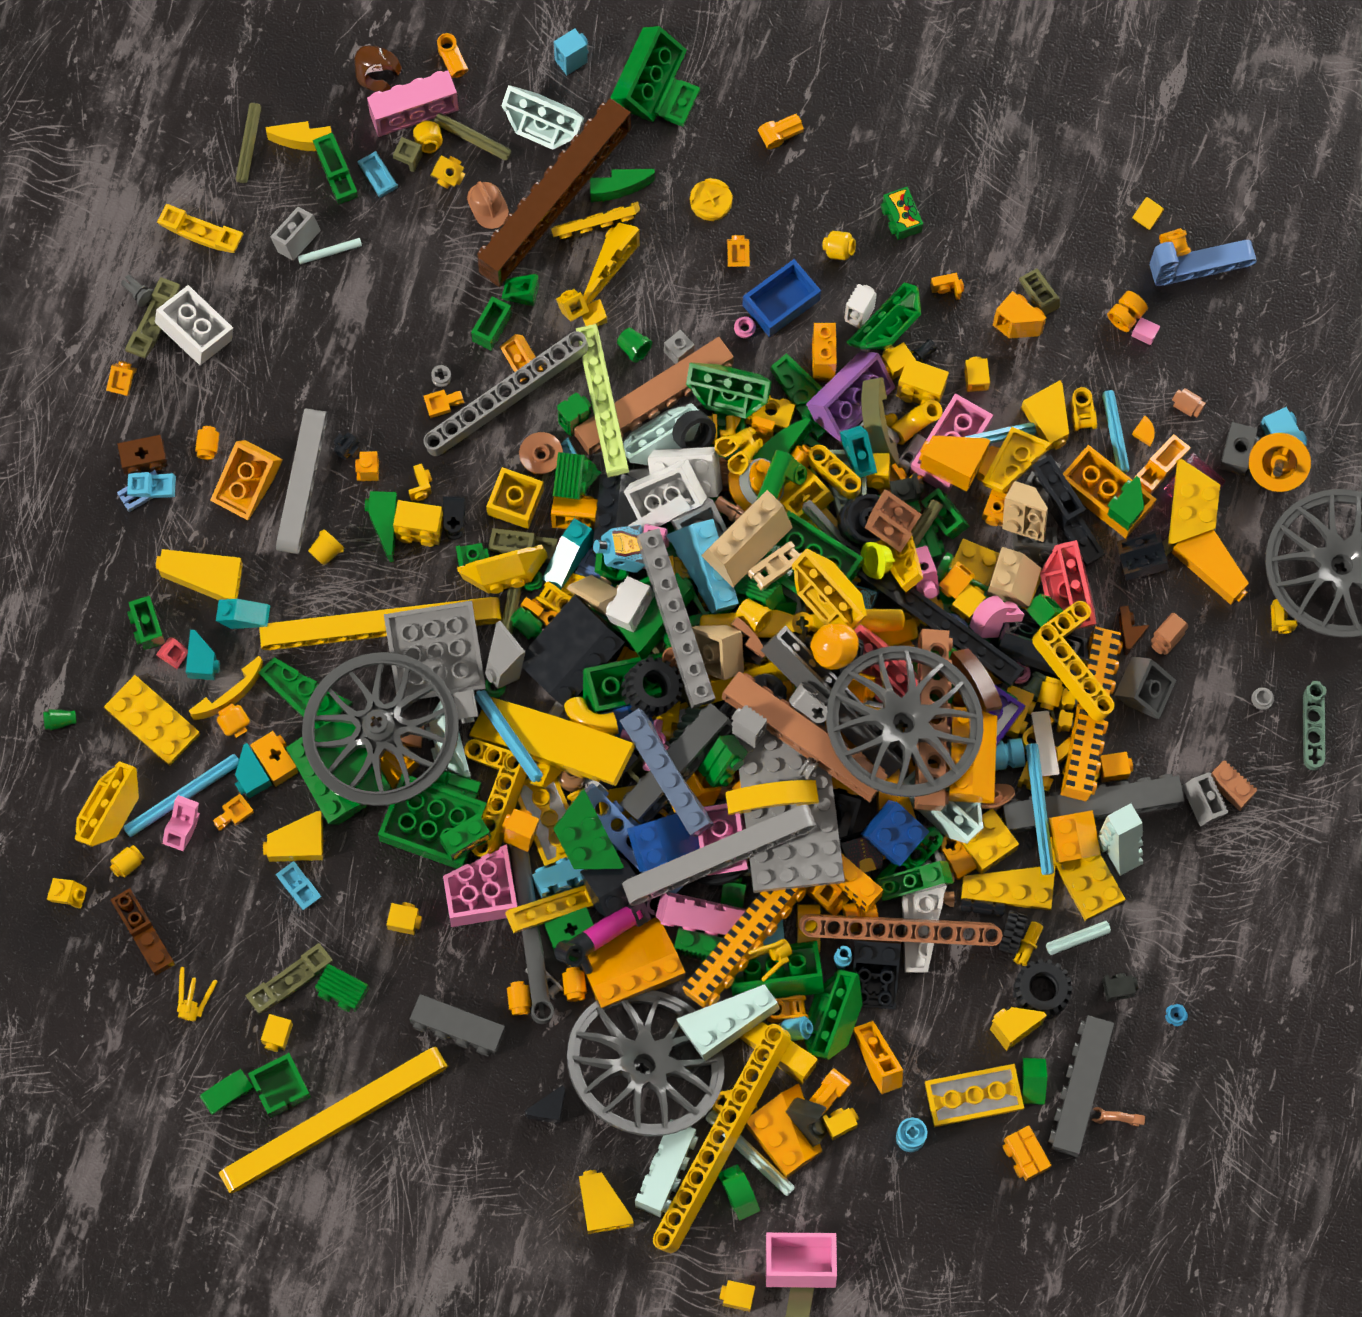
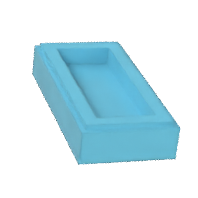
[357,151,398,198]

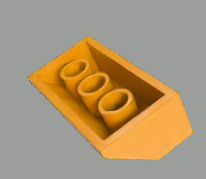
[949,707,997,803]

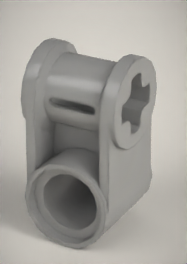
[789,681,828,723]

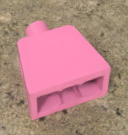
[913,546,940,599]

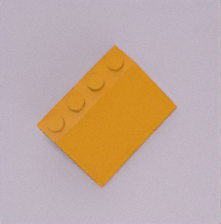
[583,917,685,1008]

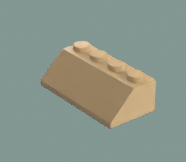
[701,490,793,587]

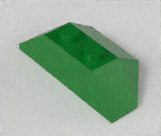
[847,282,921,350]
[686,362,772,419]
[804,970,862,1060]

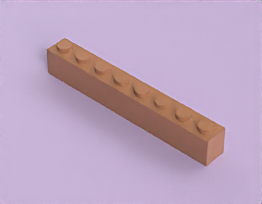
[574,337,734,456]
[722,672,888,802]

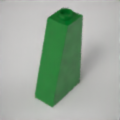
[616,573,694,660]

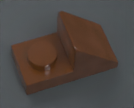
[1117,606,1149,655]

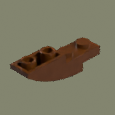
[110,888,175,976]

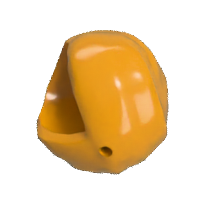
[810,623,859,670]

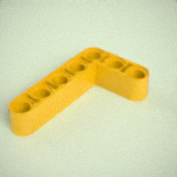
[1032,601,1114,721]
[464,739,527,858]

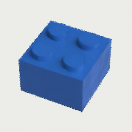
[860,800,929,866]

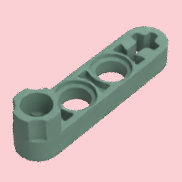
[1303,681,1326,770]

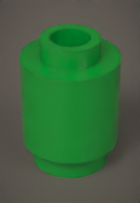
[510,607,543,639]

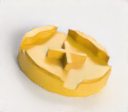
[690,178,733,221]

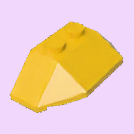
[457,545,548,594]
[792,549,867,629]
[75,762,139,847]

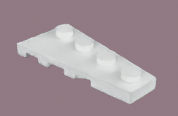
[902,885,947,973]

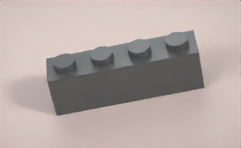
[410,994,506,1056]

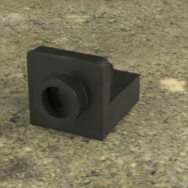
[889,473,924,503]

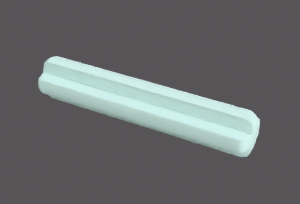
[1046,921,1111,955]

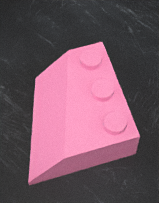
[443,844,517,927]

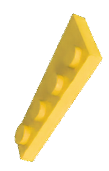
[875,536,923,592]
[961,865,1056,911]

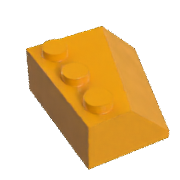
[745,1083,823,1179]

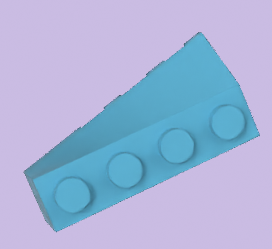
[666,519,739,614]
[532,843,619,899]

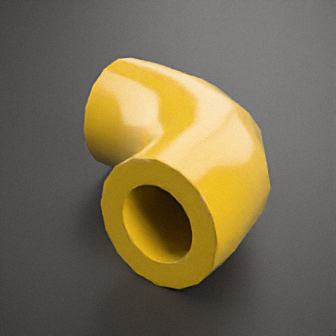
[890,400,942,445]
[564,697,619,735]

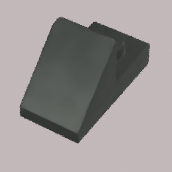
[785,1097,828,1147]

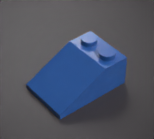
[627,813,700,872]

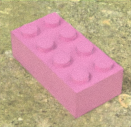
[367,71,459,137]
[910,394,993,494]

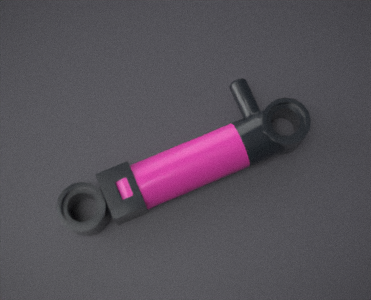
[554,895,661,974]

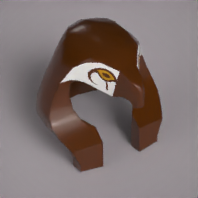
[354,45,402,92]

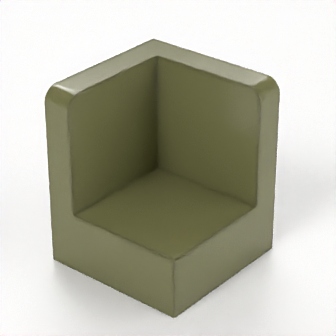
[393,137,423,172]

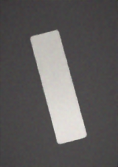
[628,495,691,533]
[1031,711,1059,776]

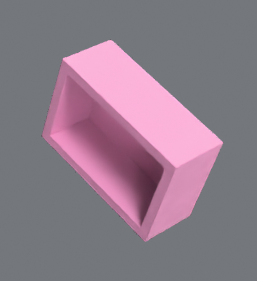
[766,1233,837,1288]

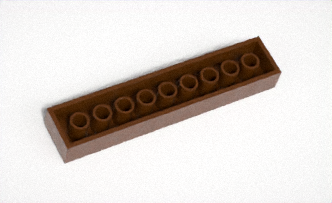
[477,98,631,288]

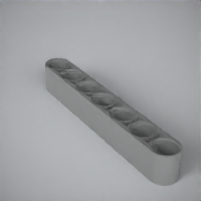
[276,408,327,554]

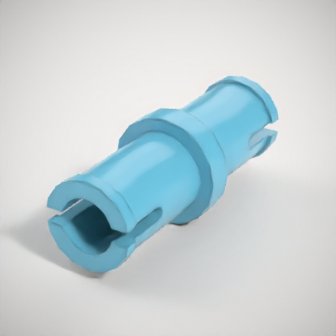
[834,946,852,970]

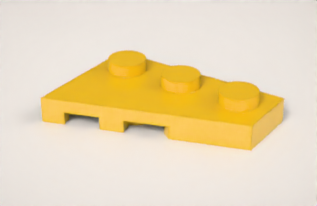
[982,427,1052,493]

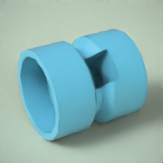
[995,738,1025,771]
[896,1117,927,1152]

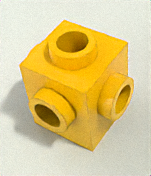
[430,155,465,189]

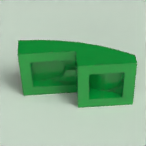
[200,1069,253,1115]

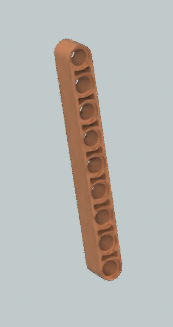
[799,914,1003,946]

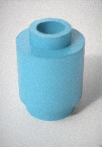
[779,1016,813,1041]

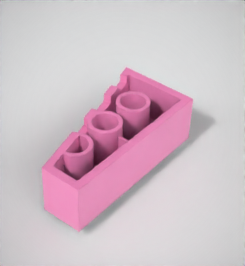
[656,892,747,936]

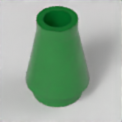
[43,709,76,731]

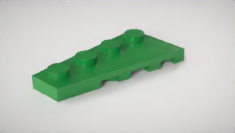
[258,657,353,730]

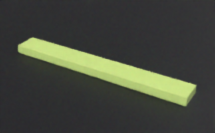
[576,324,629,477]

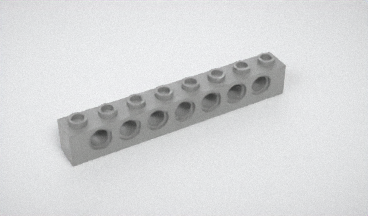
[636,528,715,709]

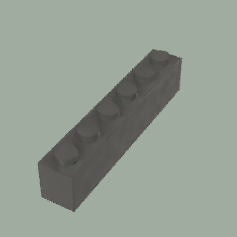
[620,703,733,824]
[1048,1015,1114,1157]

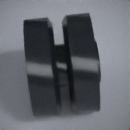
[837,494,881,546]

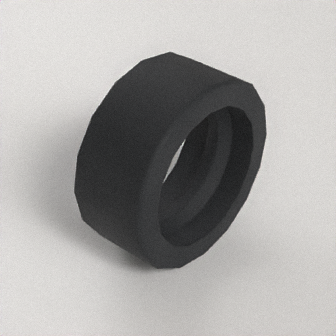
[672,410,716,449]

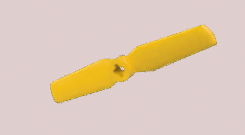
[700,609,905,638]

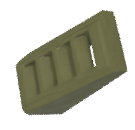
[1019,268,1060,315]

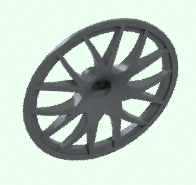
[1265,489,1362,638]
[826,646,983,797]
[302,652,459,806]
[567,990,725,1136]

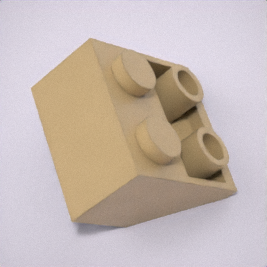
[1002,481,1048,542]

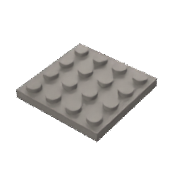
[384,601,486,699]

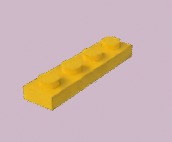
[505,885,594,933]

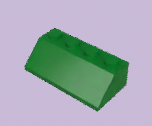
[610,26,687,122]
[583,652,663,714]
[731,941,824,999]

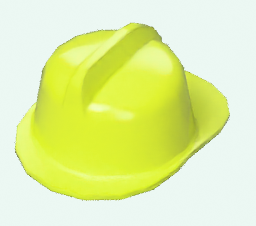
[861,542,895,579]

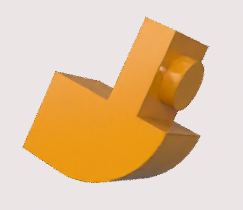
[806,884,849,915]

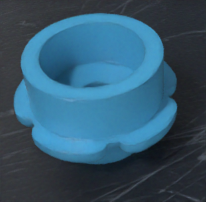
[1165,1004,1188,1026]

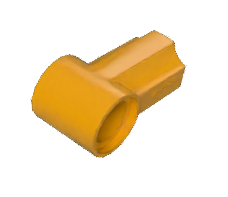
[437,33,468,78]
[758,114,804,150]
[809,1068,852,1116]

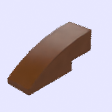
[949,649,1003,712]

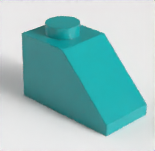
[840,426,877,478]
[216,599,270,629]
[186,630,220,680]
[235,743,272,799]

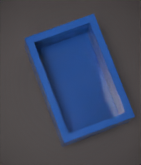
[743,259,821,337]

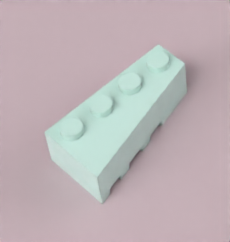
[1098,804,1143,876]

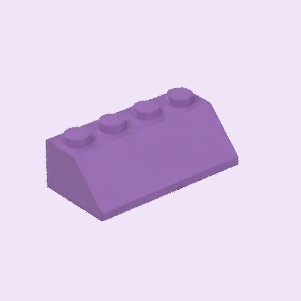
[806,351,895,441]

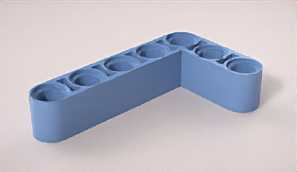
[1149,240,1257,286]

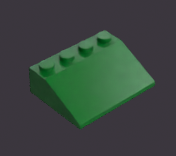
[756,511,864,595]
[286,722,392,825]
[378,773,487,869]

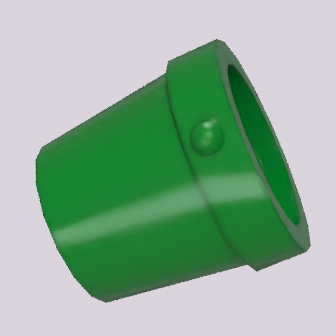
[617,327,653,363]

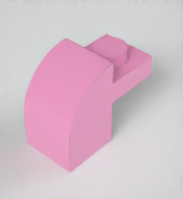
[969,595,1024,638]
[162,795,200,851]

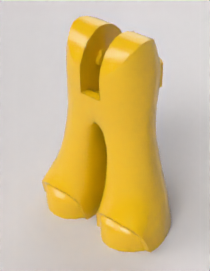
[715,427,763,475]

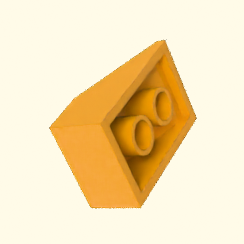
[210,440,283,520]

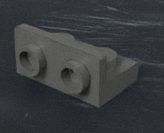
[1012,527,1058,562]

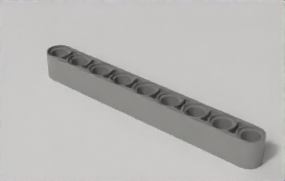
[424,331,588,456]
[622,805,816,906]

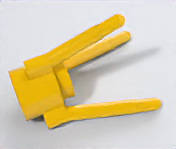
[748,939,792,981]
[177,967,217,1021]

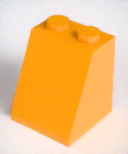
[919,435,990,491]

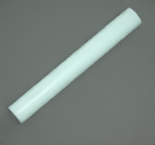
[298,238,362,264]

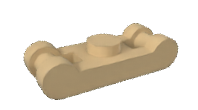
[747,541,802,591]

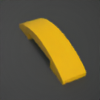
[157,204,244,253]
[189,656,264,720]
[726,780,819,815]

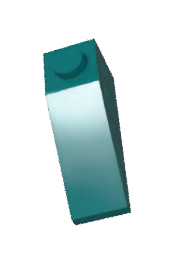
[542,518,594,590]

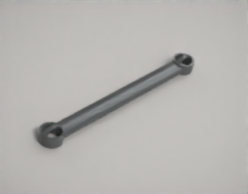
[507,843,554,1024]

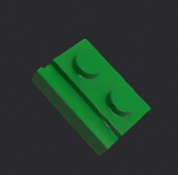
[655,77,700,127]

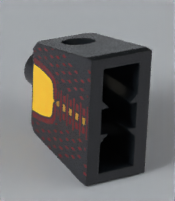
[839,832,883,881]

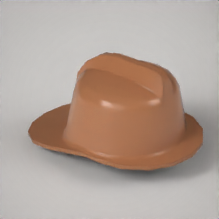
[467,181,509,229]

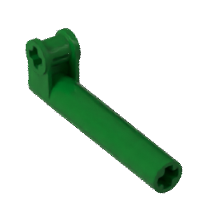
[756,450,807,500]

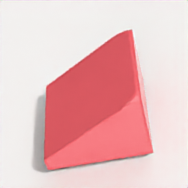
[156,638,188,669]

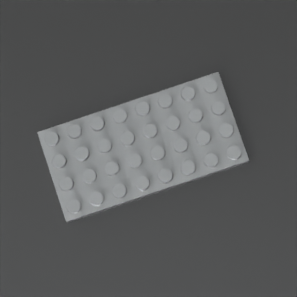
[735,709,845,893]

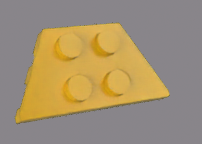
[1168,459,1220,544]

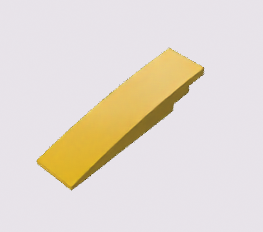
[469,697,636,786]

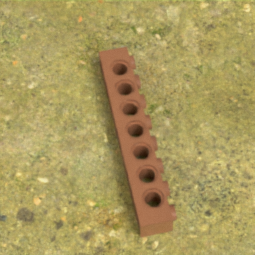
[914,629,953,811]

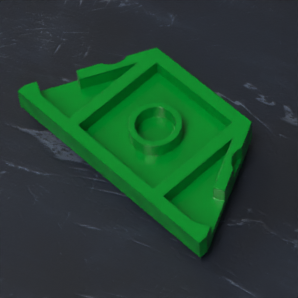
[553,789,624,869]

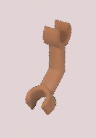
[1092,1107,1145,1126]

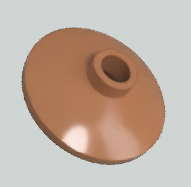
[519,432,563,474]
[981,784,1015,810]

